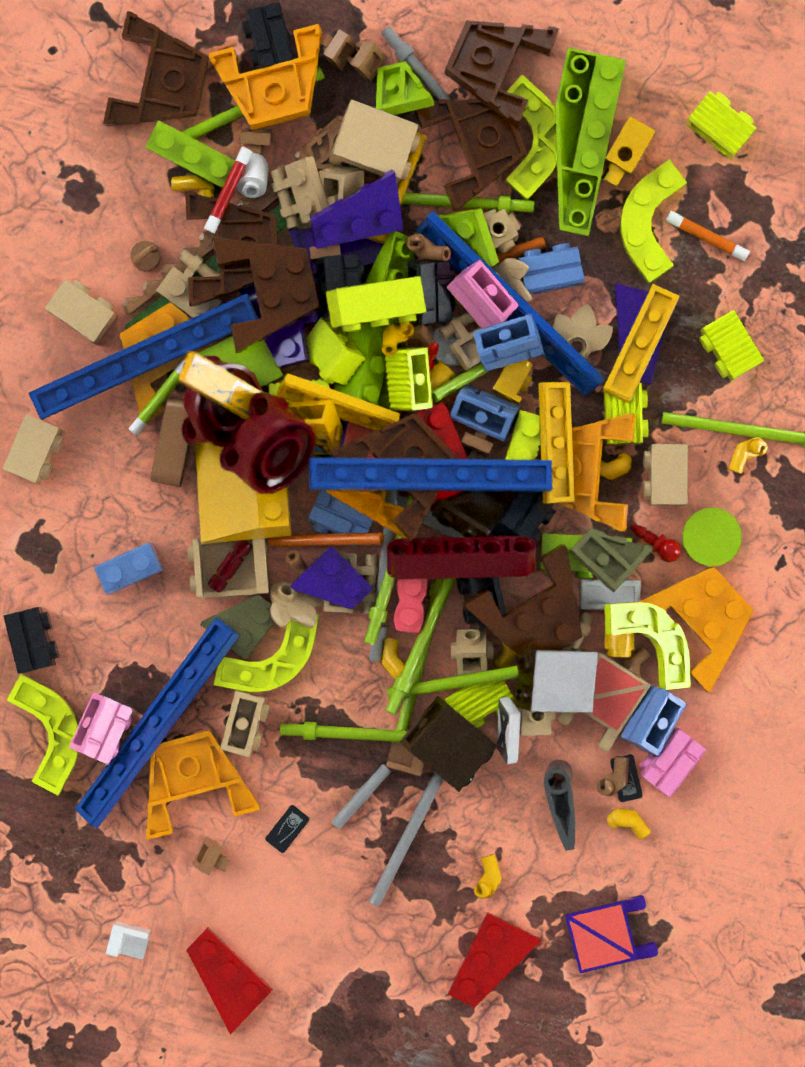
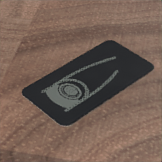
[610,754,643,802]
[265,805,309,853]

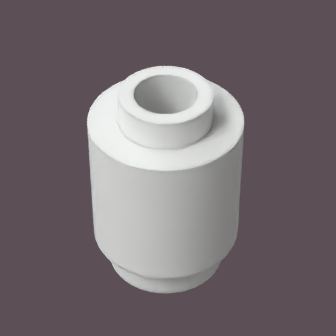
[237,153,269,198]

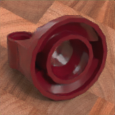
[181,356,262,447]
[219,392,316,494]

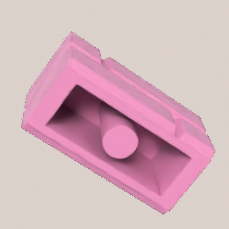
[447,260,519,329]
[69,692,133,765]
[639,727,707,798]

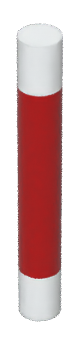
[204,147,252,234]

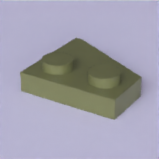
[569,528,653,593]
[200,594,275,660]

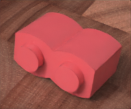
[394,579,427,633]

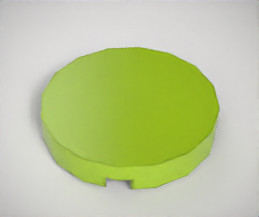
[681,507,742,567]

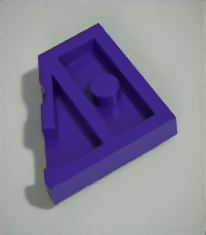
[290,546,373,610]

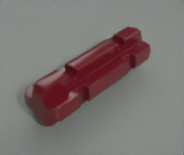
[208,540,252,592]

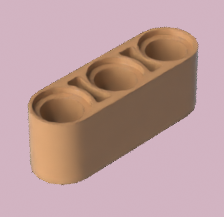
[151,397,191,487]

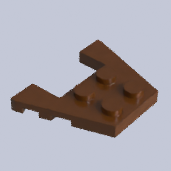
[103,11,209,127]
[445,20,559,127]
[414,98,528,212]
[185,190,277,307]
[213,237,319,353]
[329,413,457,541]
[462,544,582,657]

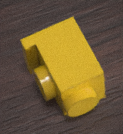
[492,360,533,405]

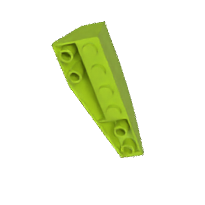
[555,47,626,236]
[334,231,415,412]

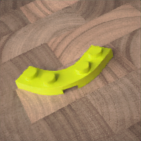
[505,74,557,200]
[620,159,687,284]
[604,602,691,690]
[214,614,320,692]
[7,674,79,795]

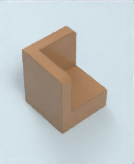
[386,742,424,776]

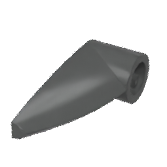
[544,760,575,850]

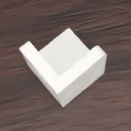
[106,921,151,959]

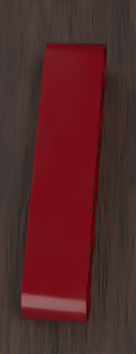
[387,536,536,579]

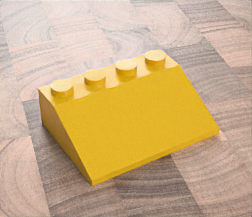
[195,443,292,544]

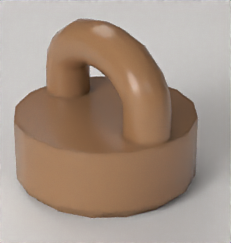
[130,241,161,272]

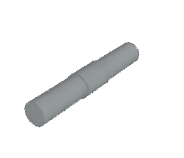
[331,764,392,829]

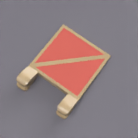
[558,652,651,752]

